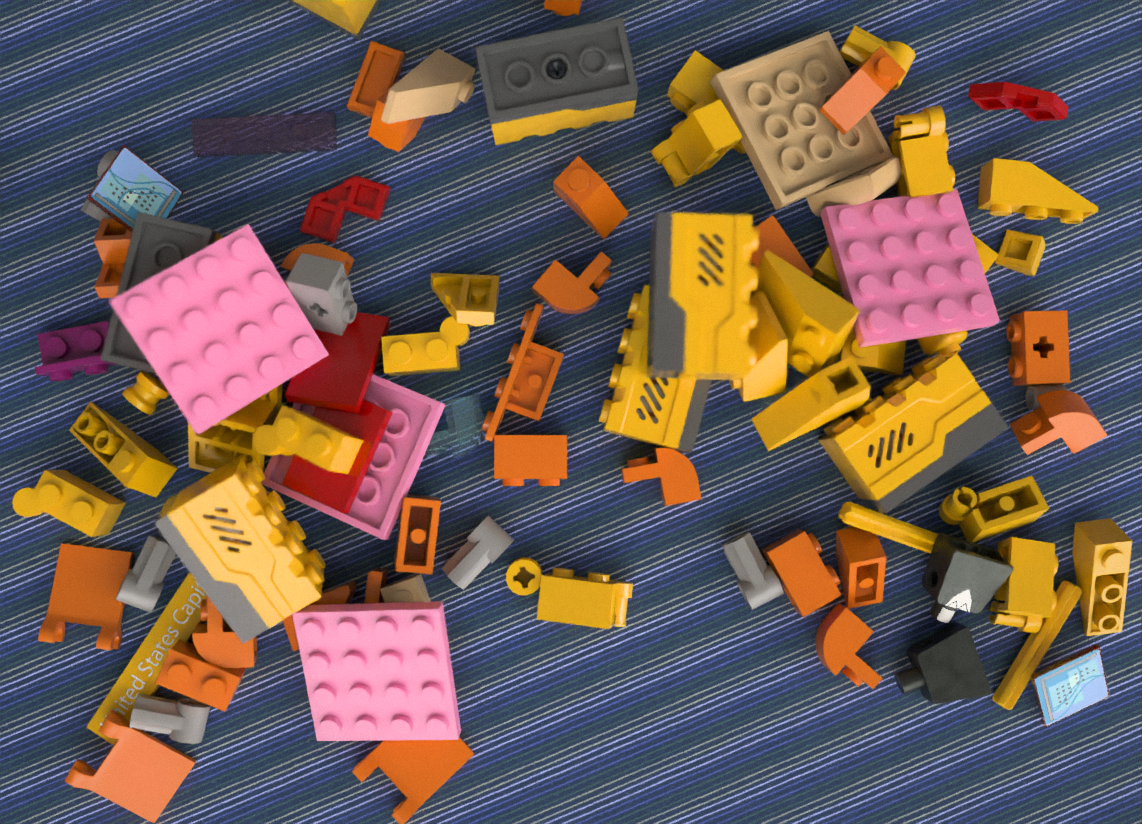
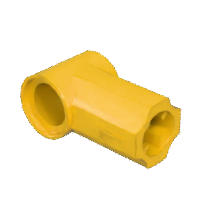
[840,26,916,90]

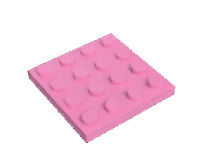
[820,189,1000,348]
[109,224,329,435]
[261,374,445,540]
[293,602,461,741]

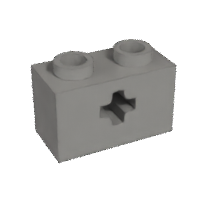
[286,253,357,336]

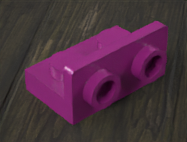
[35,321,119,382]

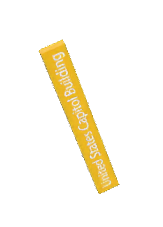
[86,572,207,745]

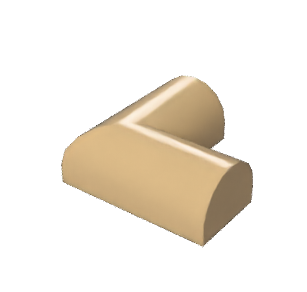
[806,156,902,217]

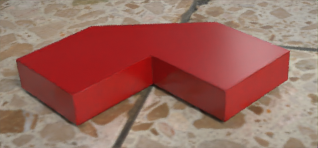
[968,82,1069,122]
[299,175,391,244]

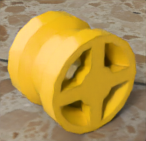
[122,370,170,415]
[506,557,543,596]

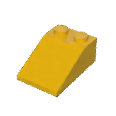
[749,250,860,378]

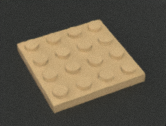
[710,31,893,210]

